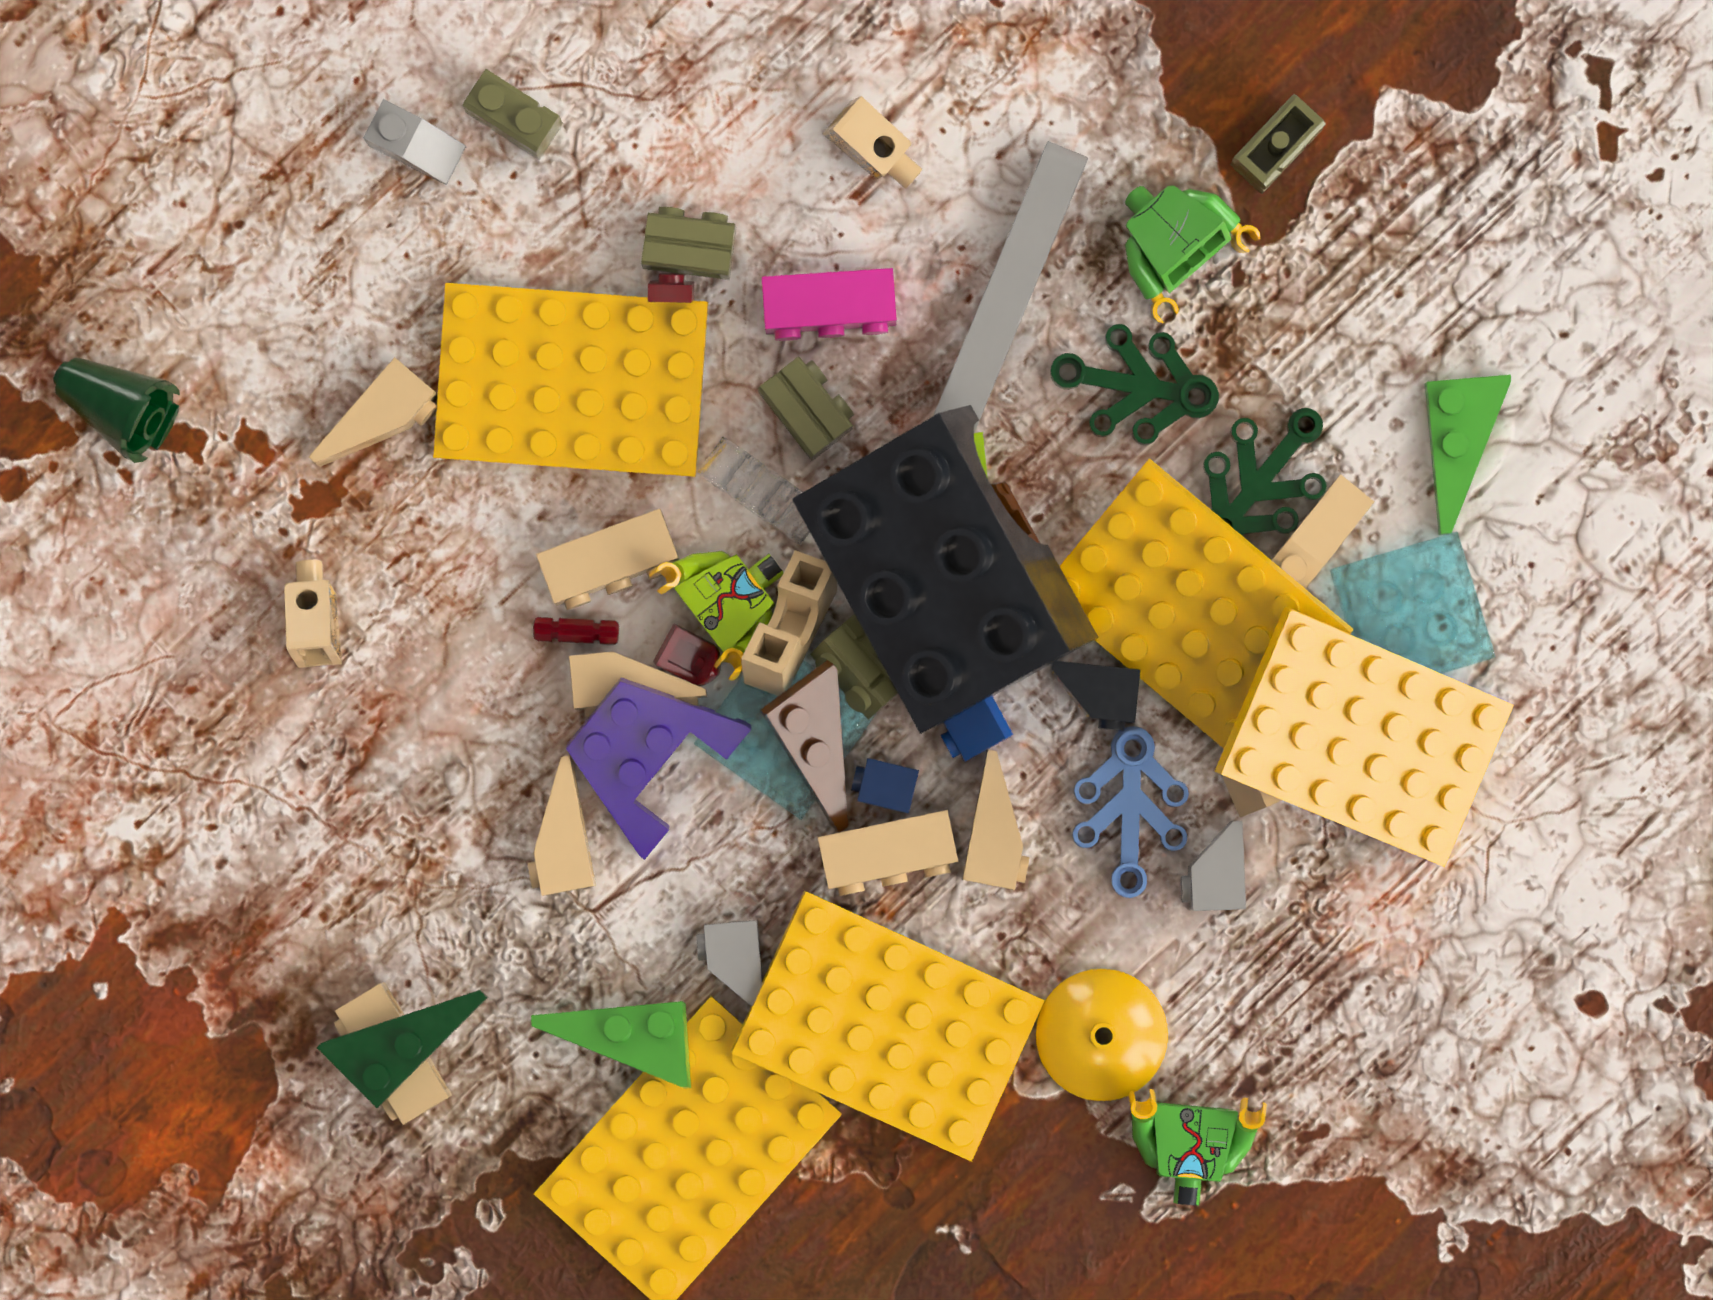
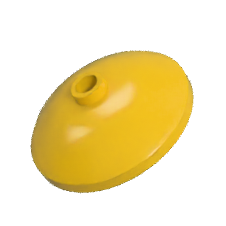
[1036,969,1168,1101]

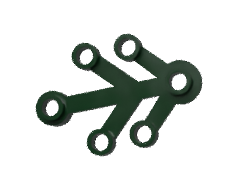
[1050,324,1219,445]
[1203,408,1326,536]

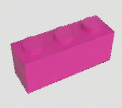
[762,268,897,341]

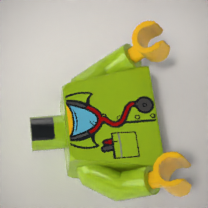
[649,551,784,681]

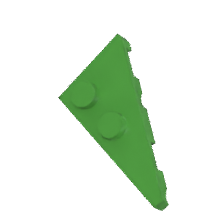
[1425,375,1511,535]
[531,1001,691,1088]

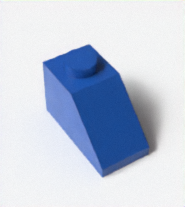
[940,696,1013,762]

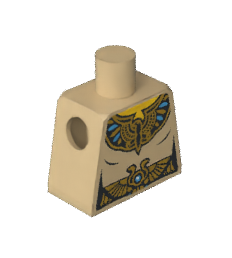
[823,96,922,189]
[284,560,342,668]

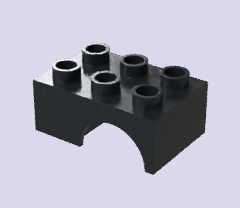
[792,405,1099,734]

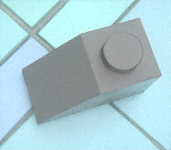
[363,99,466,185]
[1181,821,1246,911]
[696,920,763,1006]

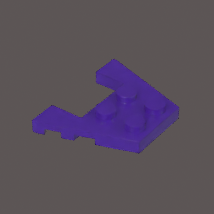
[566,677,751,860]

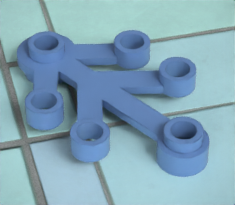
[1072,726,1189,898]

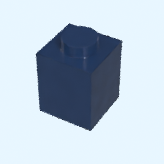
[851,758,919,814]

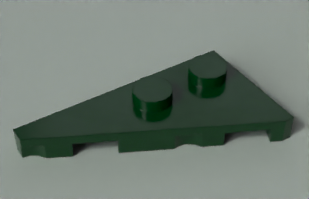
[316,990,489,1108]

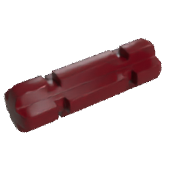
[533,617,620,645]

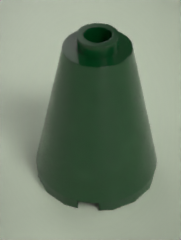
[53,357,180,463]

